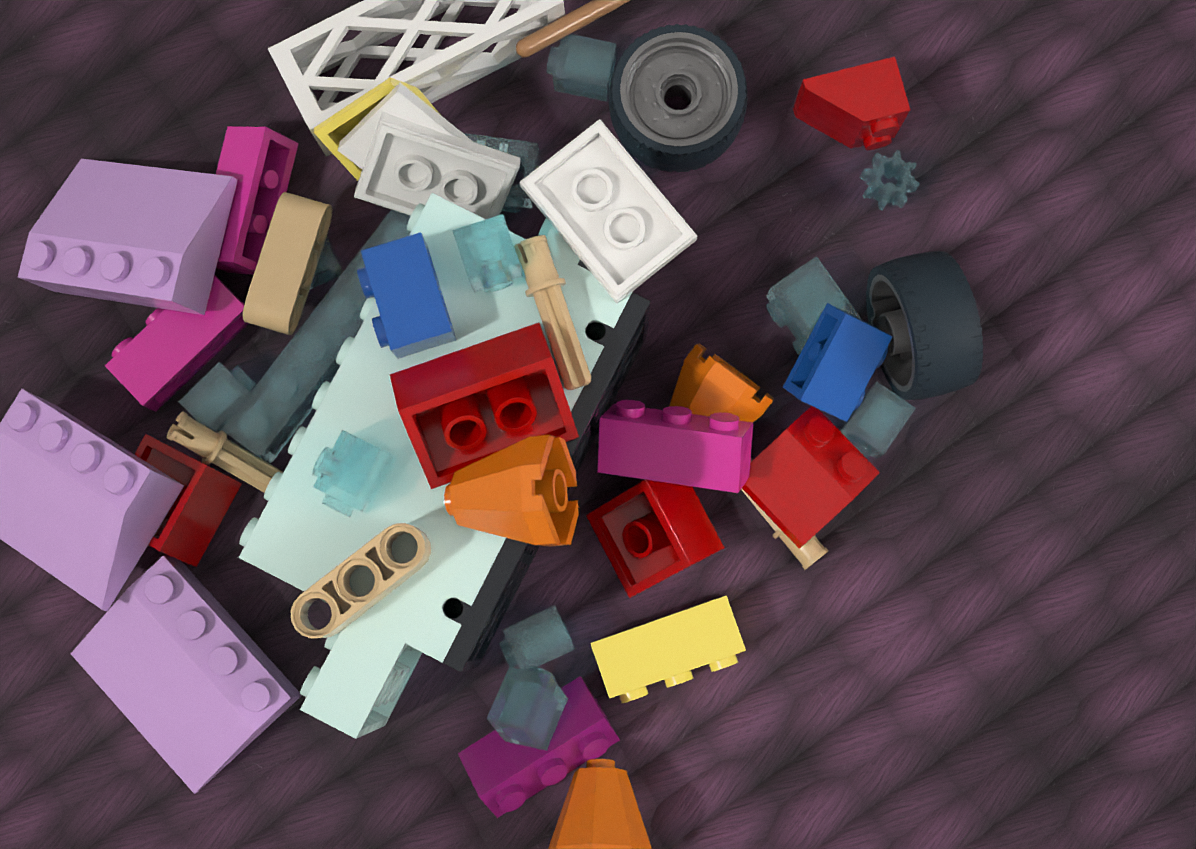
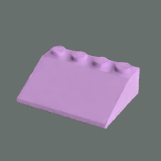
[18,159,238,315]
[0,389,184,611]
[71,556,302,794]

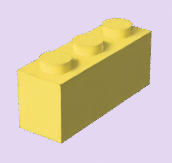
[590,596,746,703]

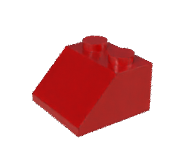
[793,56,910,150]
[742,406,880,549]
[134,434,242,567]
[586,479,724,598]

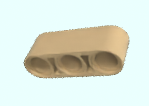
[243,192,332,335]
[291,523,431,639]

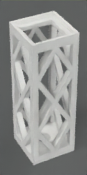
[268,0,565,157]

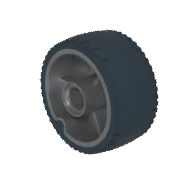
[609,24,748,172]
[866,251,983,400]

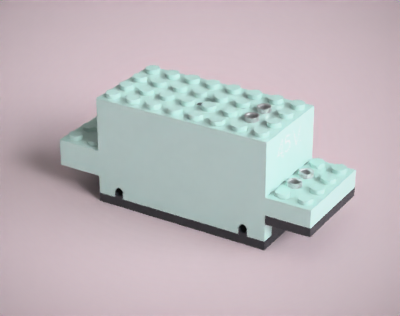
[239,193,651,739]

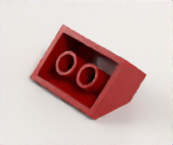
[390,322,579,489]

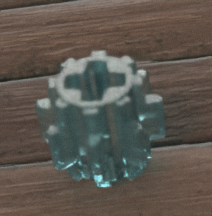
[860,150,920,210]

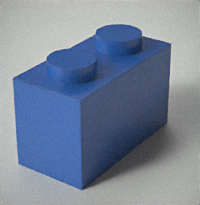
[357,232,457,359]
[783,303,893,422]

